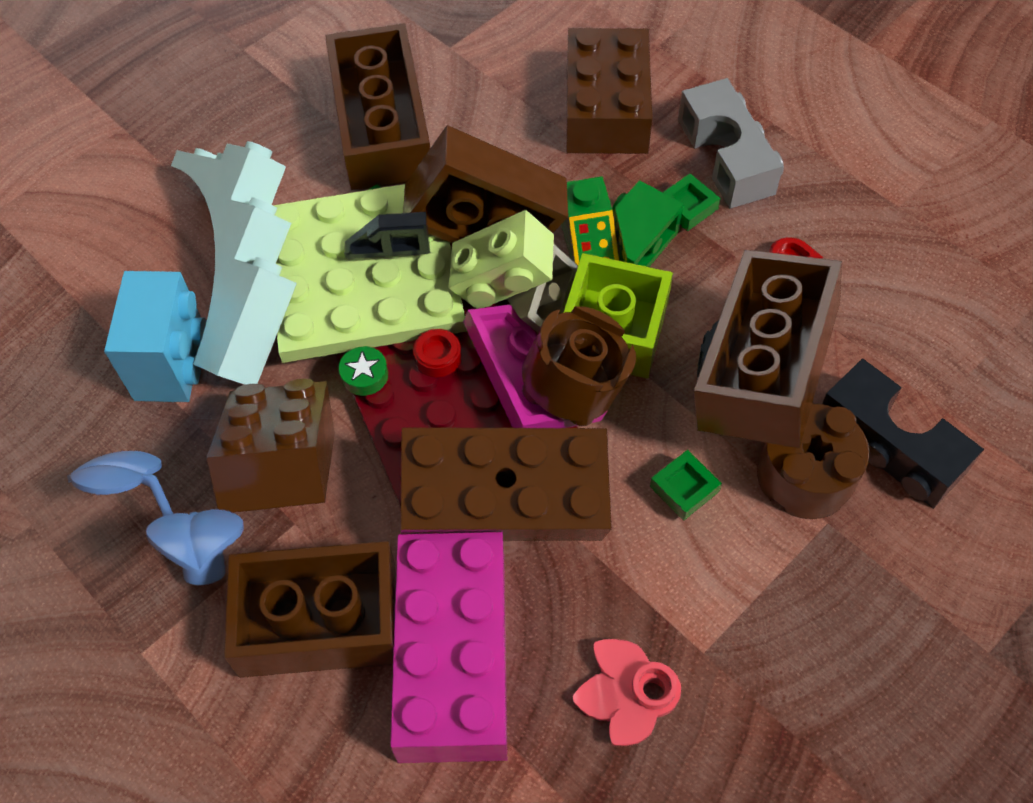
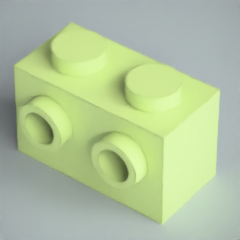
[448,210,554,309]

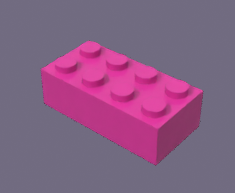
[391,532,508,763]

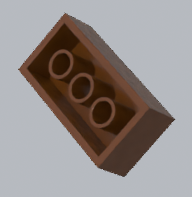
[325,23,431,190]
[694,250,842,448]
[401,428,612,541]

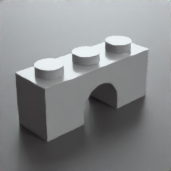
[678,78,784,209]

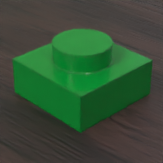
[663,173,721,231]
[650,450,722,521]

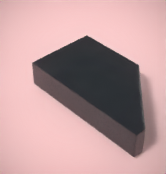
[345,212,430,259]

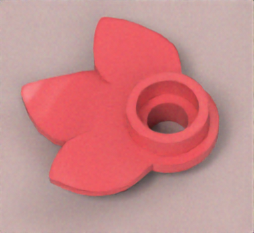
[572,639,681,746]

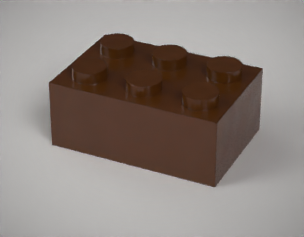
[566,28,652,154]
[403,125,568,243]
[207,379,335,513]
[224,541,396,678]

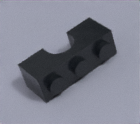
[822,358,984,509]

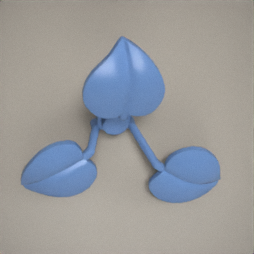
[67,451,244,585]

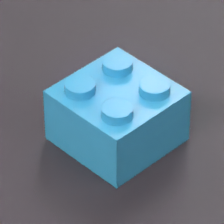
[104,271,207,402]

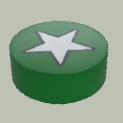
[339,346,388,396]

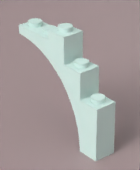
[171,141,297,385]

